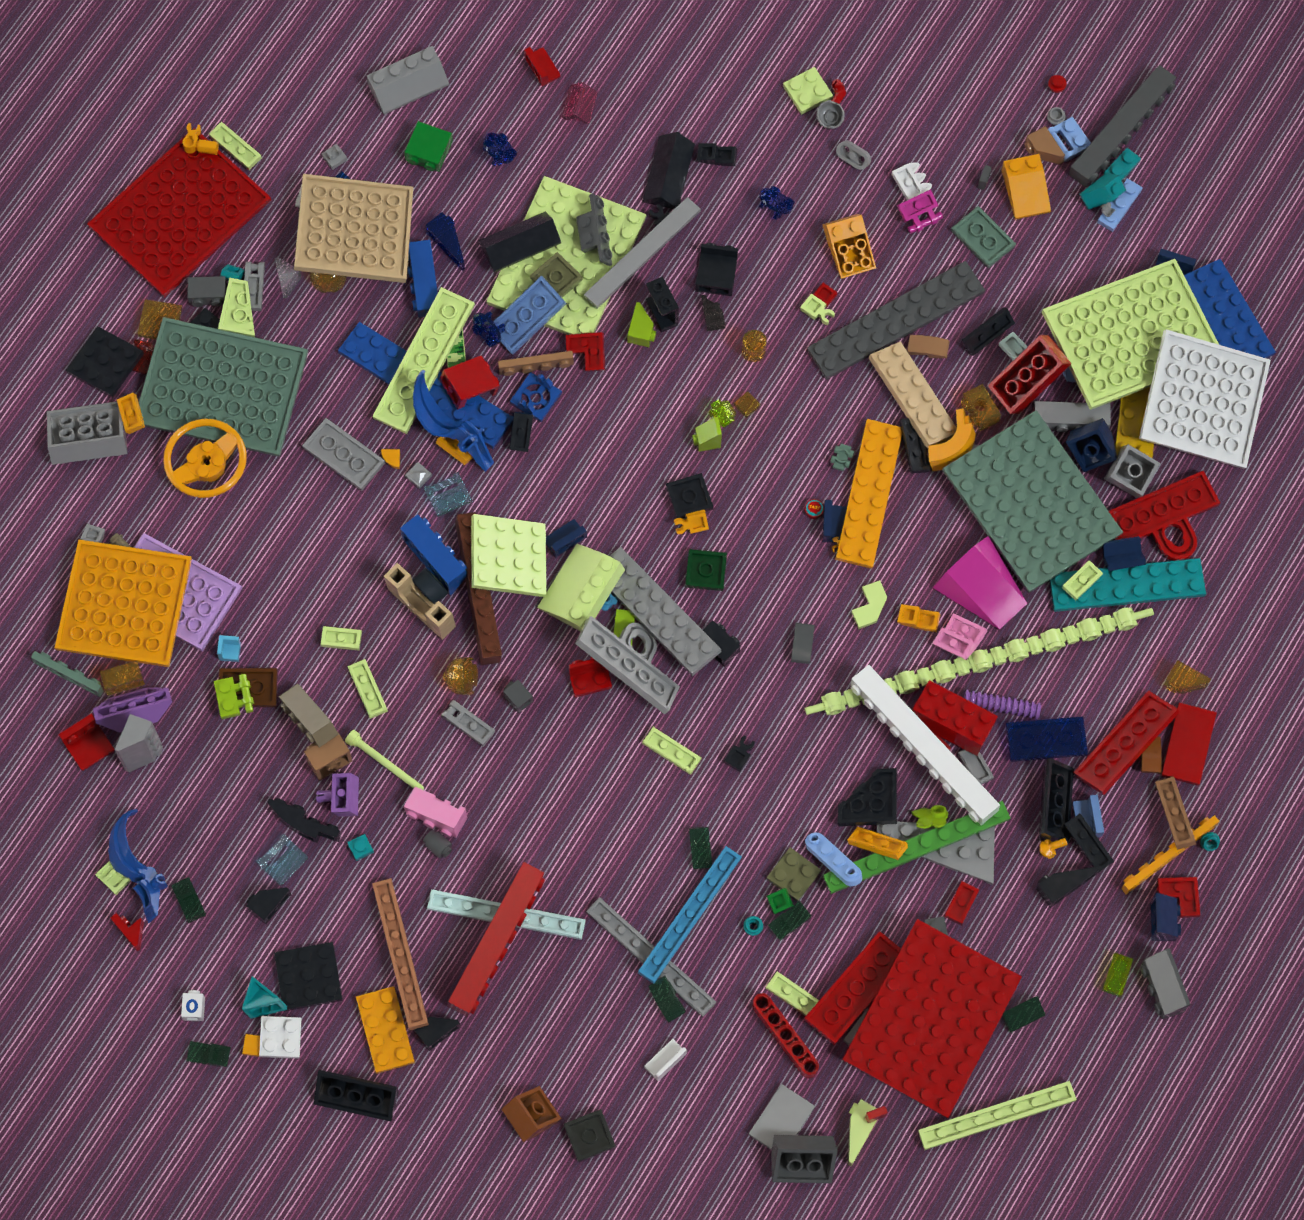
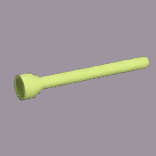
[345,730,424,790]

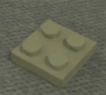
[530,252,583,297]
[766,847,822,902]

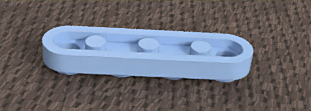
[805,832,862,886]

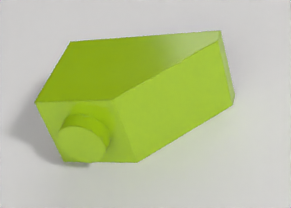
[627,302,656,347]
[692,417,722,452]

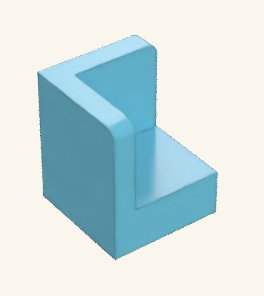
[217,635,241,662]

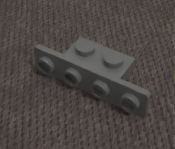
[576,193,612,266]

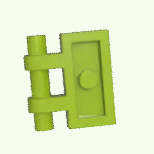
[214,674,254,719]

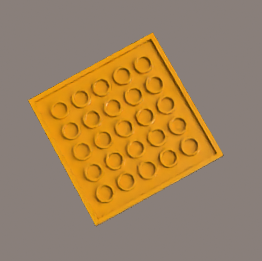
[54,539,192,667]

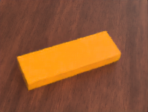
[847,826,908,860]

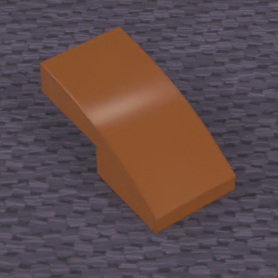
[1141,736,1161,774]

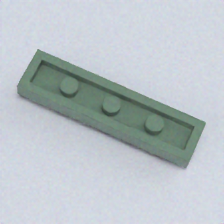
[31,651,104,697]

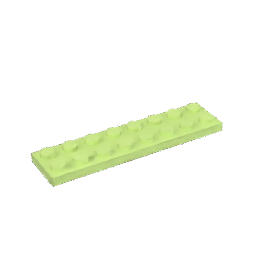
[372,287,475,434]

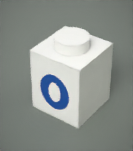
[181,990,205,1021]

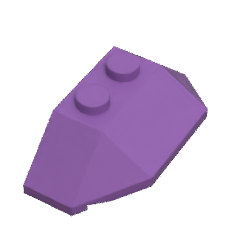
[93,687,172,733]

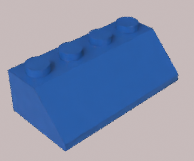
[400,514,467,596]

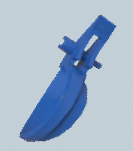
[413,370,494,472]
[108,809,168,923]

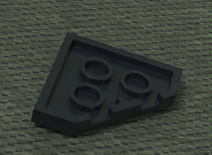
[838,768,898,827]

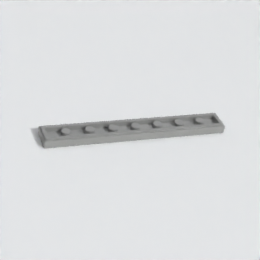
[584,197,701,309]
[586,897,716,1017]

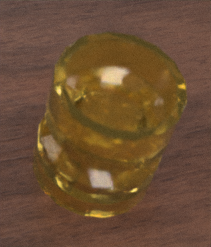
[742,330,767,362]

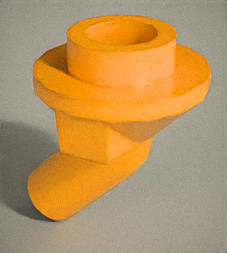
[1039,838,1067,859]

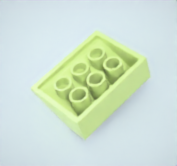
[537,544,625,631]

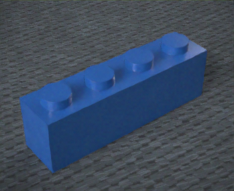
[408,240,438,318]

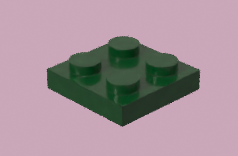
[685,549,727,591]

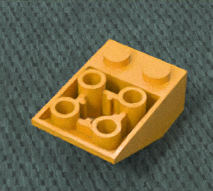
[822,214,876,279]

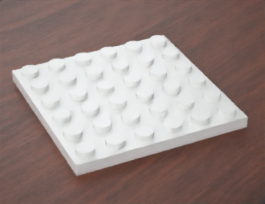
[1139,329,1271,469]

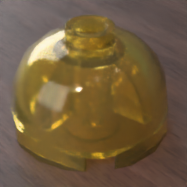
[310,272,347,293]
[443,657,478,696]

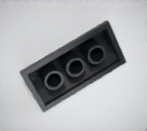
[642,132,695,209]
[478,211,561,273]
[1038,758,1074,843]
[313,1070,399,1121]

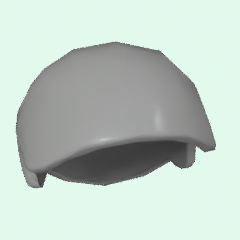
[817,100,845,129]

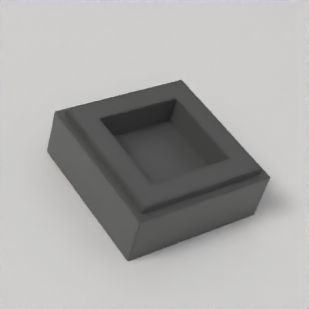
[978,165,992,190]

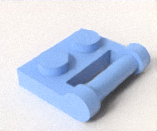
[1048,117,1091,162]

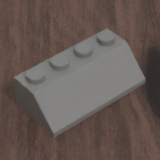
[366,46,449,115]
[115,714,163,772]

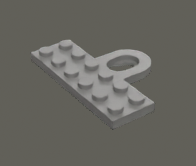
[575,616,680,714]

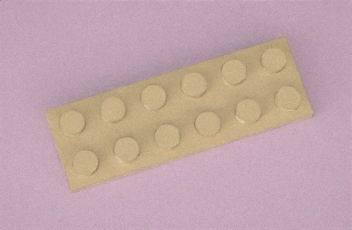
[869,342,957,449]

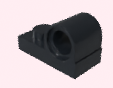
[509,411,533,452]

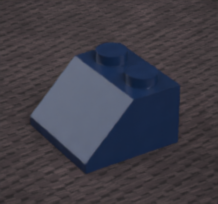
[1066,418,1117,472]
[1150,893,1181,941]

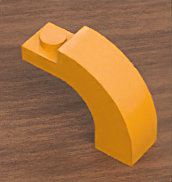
[928,409,975,471]

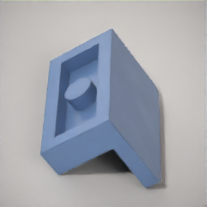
[1073,795,1104,838]

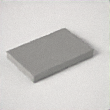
[749,1084,815,1150]

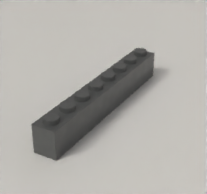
[1069,65,1177,187]

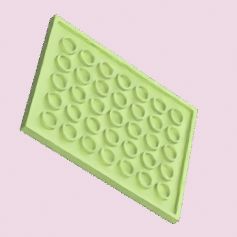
[487,176,646,335]
[1042,259,1219,410]

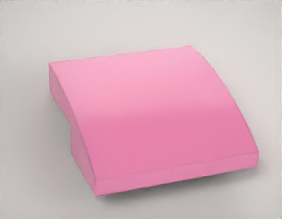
[933,613,987,660]

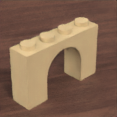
[384,563,456,640]

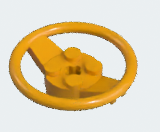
[163,419,247,498]

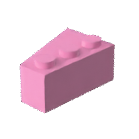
[404,787,467,838]

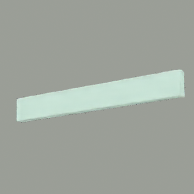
[427,889,586,940]

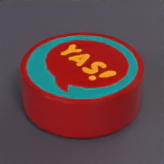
[805,499,824,519]

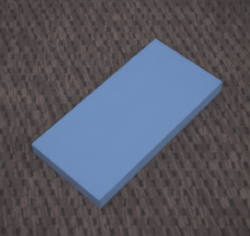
[488,276,567,354]

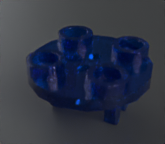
[482,133,517,166]
[759,186,795,220]
[472,311,506,347]

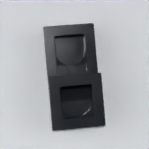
[697,143,737,166]

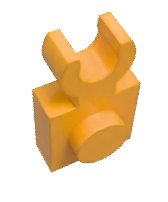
[674,510,709,534]

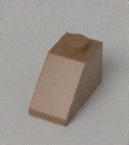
[1025,126,1065,165]

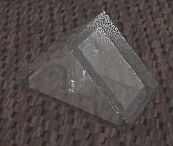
[275,257,302,299]

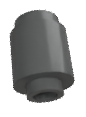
[423,830,452,858]

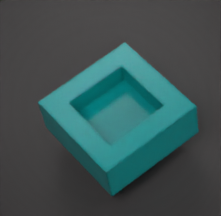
[221,264,245,281]
[347,834,374,861]

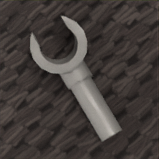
[1100,202,1115,217]

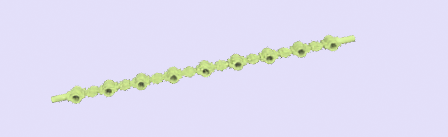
[804,608,1154,715]

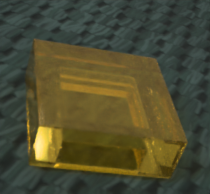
[734,391,761,418]

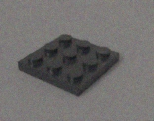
[66,326,144,398]
[274,942,343,1011]

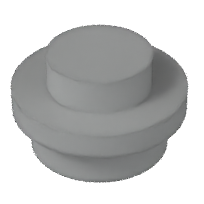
[1047,107,1066,125]

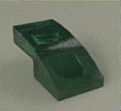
[689,826,712,869]
[171,877,206,924]
[768,901,813,941]
[648,976,686,1023]
[186,1041,231,1067]

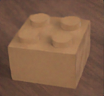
[304,733,353,781]

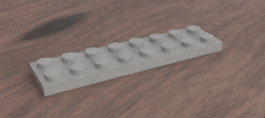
[610,547,721,676]

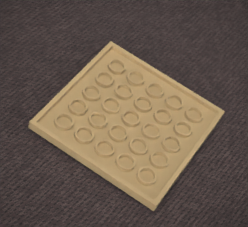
[294,174,413,283]

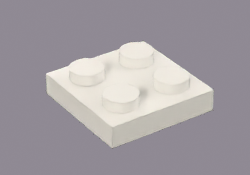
[259,1016,301,1059]

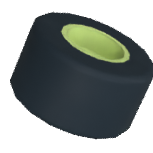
[413,568,448,605]

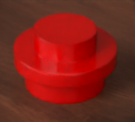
[1048,75,1067,93]

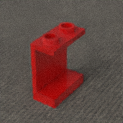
[439,355,500,410]

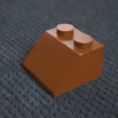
[502,1086,562,1142]

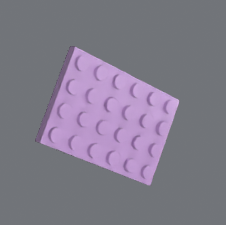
[134,533,242,652]

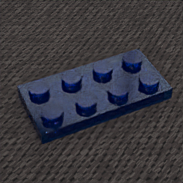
[1006,717,1088,762]

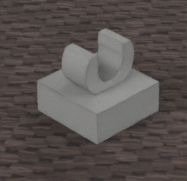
[321,144,347,170]

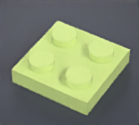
[783,67,833,115]

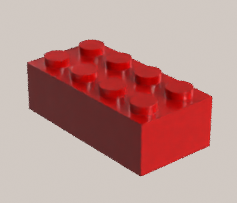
[988,335,1072,414]
[912,680,998,756]

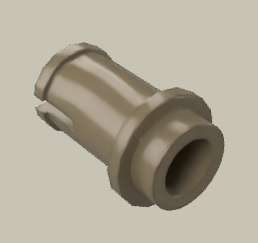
[110,533,133,548]

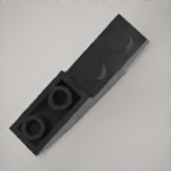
[268,798,341,843]

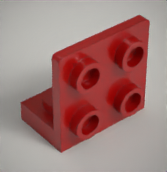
[569,657,612,698]
[58,713,115,771]

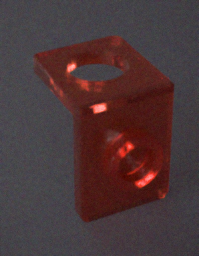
[132,339,154,374]

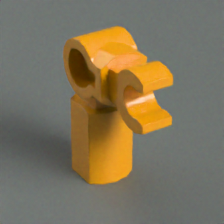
[183,123,219,155]

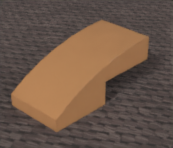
[907,335,950,358]

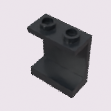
[695,243,738,296]
[646,276,679,332]

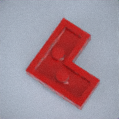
[566,332,605,372]
[1157,877,1200,918]

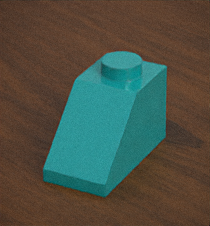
[1079,173,1126,209]

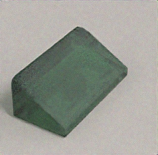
[1002,996,1046,1033]

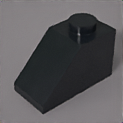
[246,887,291,924]
[414,1017,461,1051]

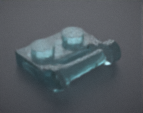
[423,472,472,517]
[255,834,308,886]

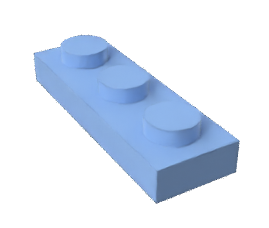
[1097,178,1143,232]

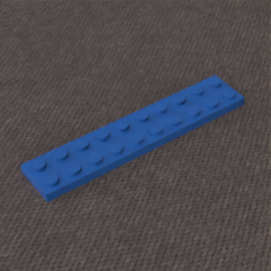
[338,322,513,449]

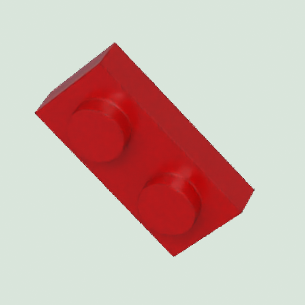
[944,881,979,926]

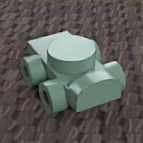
[830,444,854,471]

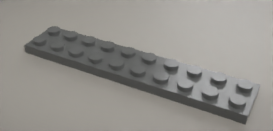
[807,261,985,380]

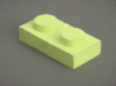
[1062,561,1103,601]
[321,626,362,651]

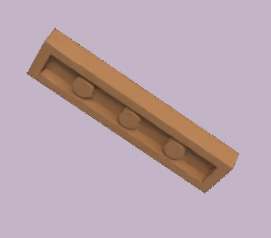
[498,351,574,376]
[1155,777,1196,850]

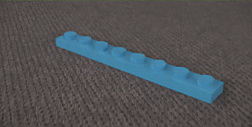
[638,846,742,984]

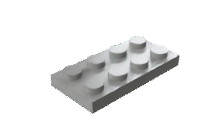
[302,418,385,491]

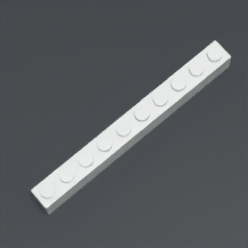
[851,665,1000,825]

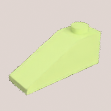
[848,1100,877,1166]

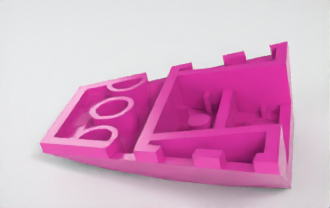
[933,536,1027,630]

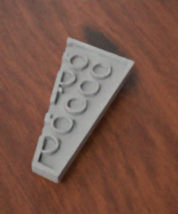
[877,821,995,885]

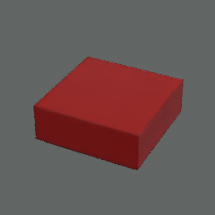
[813,283,838,309]
[865,1106,888,1123]

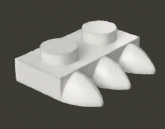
[891,163,932,200]

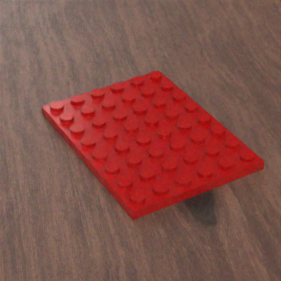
[87,127,271,298]
[842,919,1022,1118]

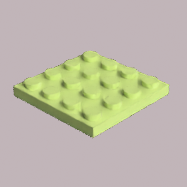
[471,514,546,597]

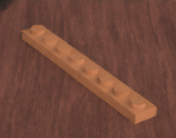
[372,878,429,1030]

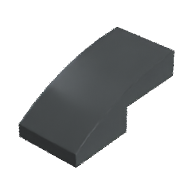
[791,623,815,664]

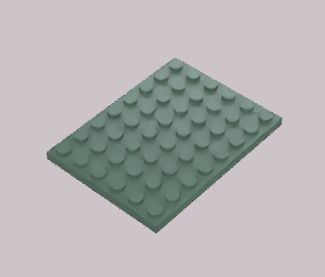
[139,317,309,457]
[942,410,1123,594]

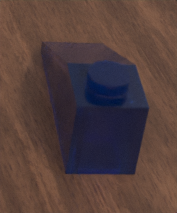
[425,212,465,271]

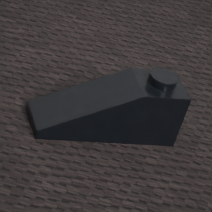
[1036,867,1099,908]

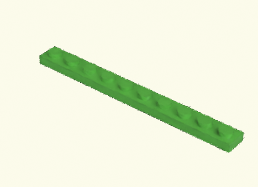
[823,801,1010,894]

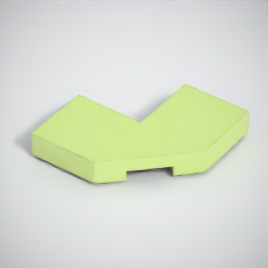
[851,580,887,629]

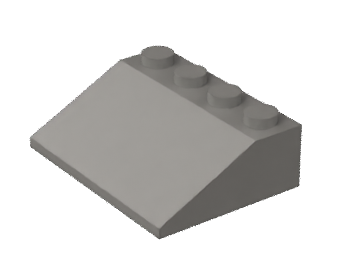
[47,401,127,465]

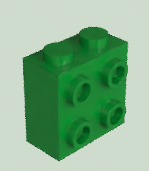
[404,121,453,172]

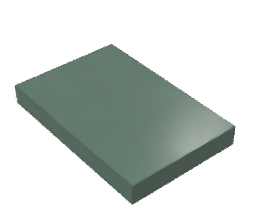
[951,206,1016,269]

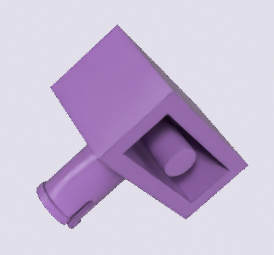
[316,773,359,817]

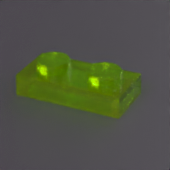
[1102,952,1133,997]

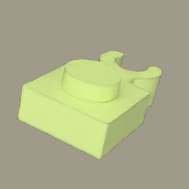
[800,294,835,325]

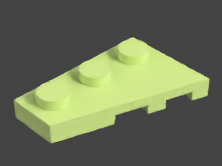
[218,278,255,337]

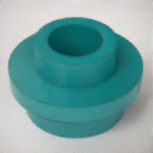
[1200,832,1220,851]
[743,916,763,936]

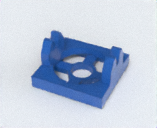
[510,372,562,422]

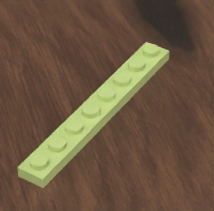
[918,1081,1077,1150]

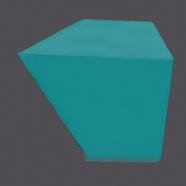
[242,976,287,1019]

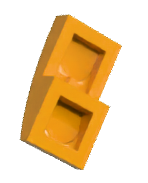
[897,604,940,633]

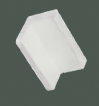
[644,1039,687,1081]

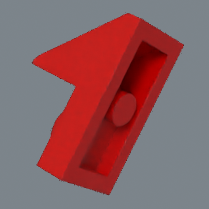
[110,913,144,951]

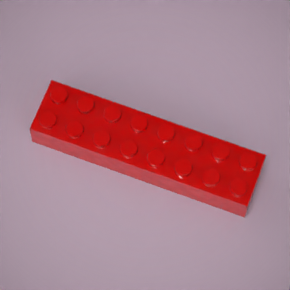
[447,862,546,1017]

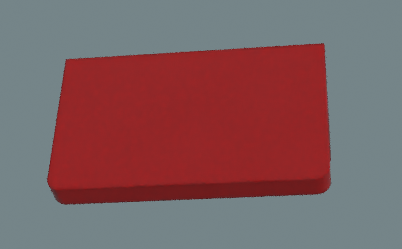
[524,47,560,86]

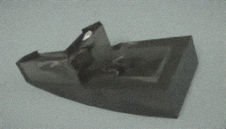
[701,295,726,331]

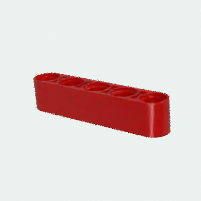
[753,993,819,1078]

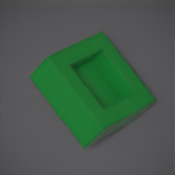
[767,888,794,914]

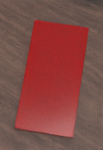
[1161,702,1217,786]

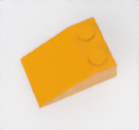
[1001,154,1051,220]

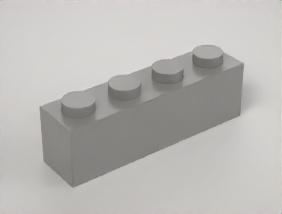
[1033,401,1111,432]

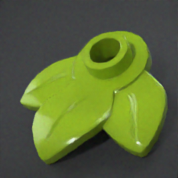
[911,805,948,829]

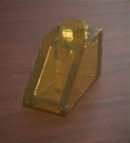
[1164,660,1211,694]

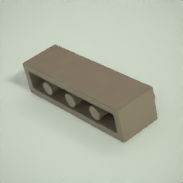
[279,684,338,748]

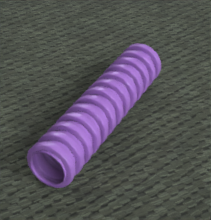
[963,689,1041,720]

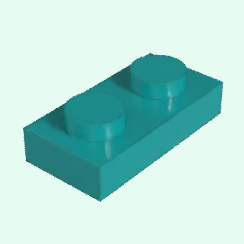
[1103,148,1141,181]

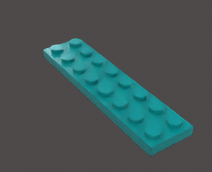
[1049,558,1206,612]

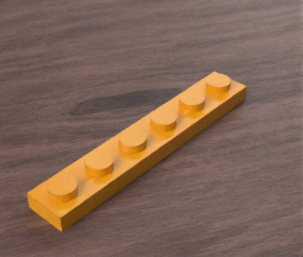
[1121,815,1220,895]

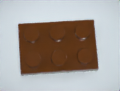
[218,668,278,707]

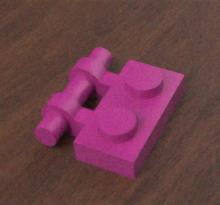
[897,189,943,234]

